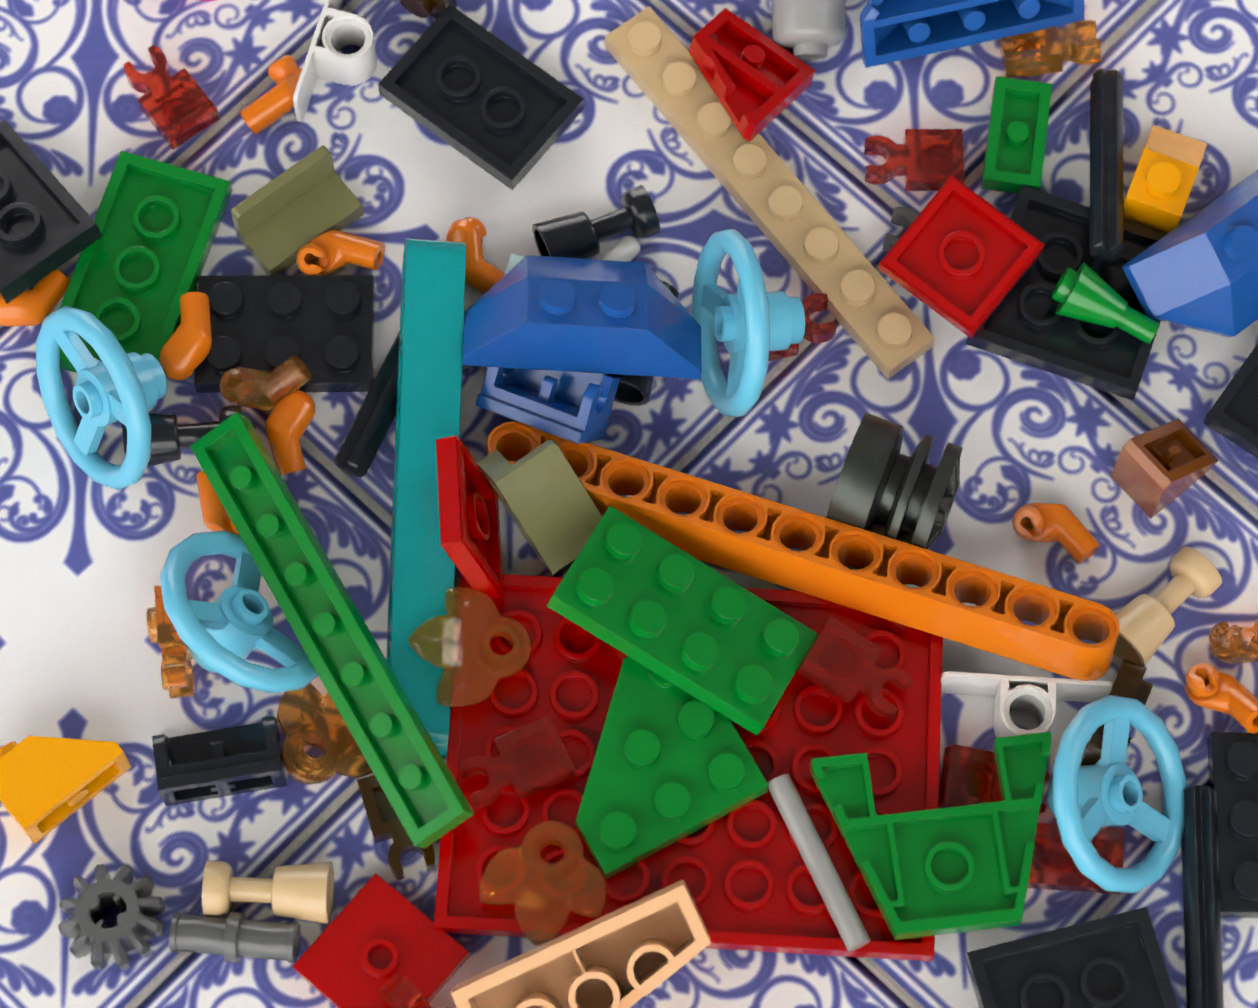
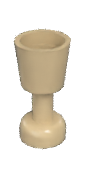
[1114,546,1222,667]
[202,860,334,924]

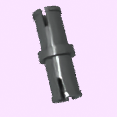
[169,912,300,963]

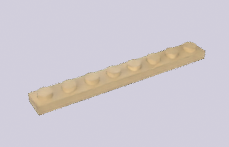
[605,6,935,379]

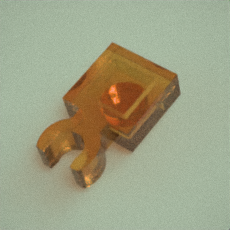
[998,20,1101,78]
[147,585,195,699]

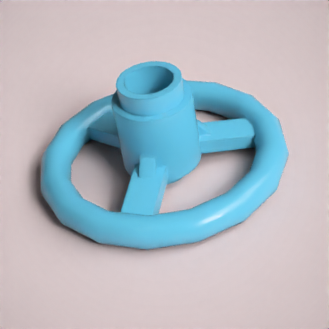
[692,229,805,417]
[36,306,167,490]
[160,531,319,693]
[1047,695,1187,893]

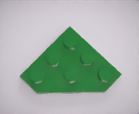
[576,656,769,880]

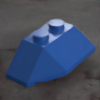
[860,0,1085,68]
[1122,170,1258,337]
[462,255,702,379]

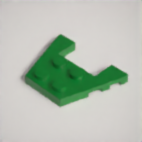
[810,732,1052,940]

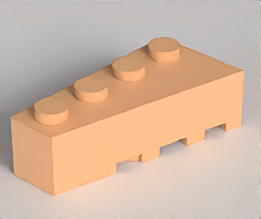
[451,879,711,1008]

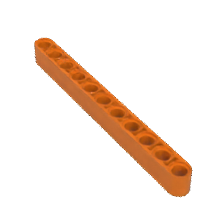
[487,421,1120,681]

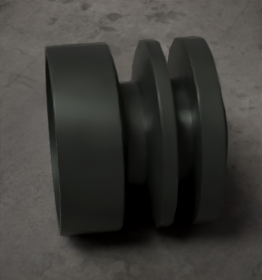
[826,413,963,549]

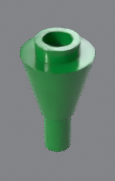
[1051,262,1160,344]

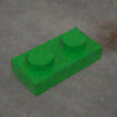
[981,76,1053,194]

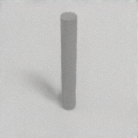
[768,774,871,952]

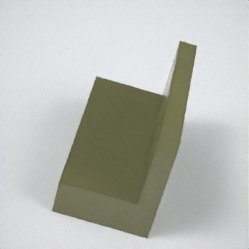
[231,145,364,275]
[477,440,602,574]

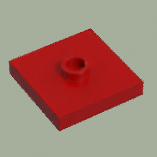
[878,175,1045,339]
[436,435,504,602]
[292,873,470,1008]

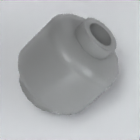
[771,0,846,60]

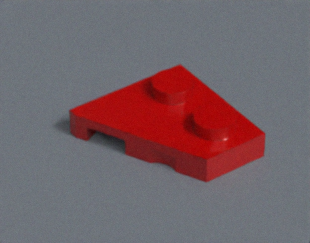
[688,8,816,142]

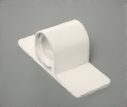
[293,0,377,122]
[940,672,1113,738]

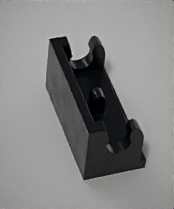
[152,716,287,806]

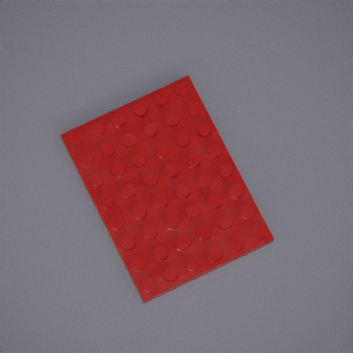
[434,574,943,961]

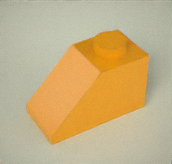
[1124,125,1207,233]
[0,735,132,845]

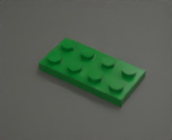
[59,151,232,373]
[547,506,818,736]

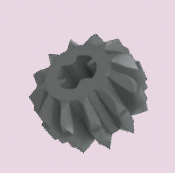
[58,864,166,970]

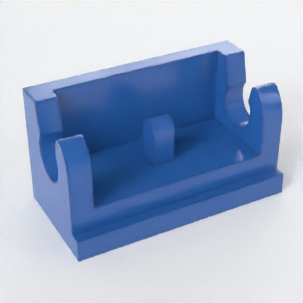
[475,367,620,444]

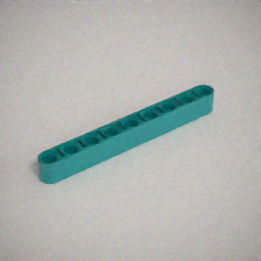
[386,238,466,757]

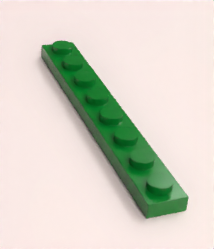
[190,412,474,849]

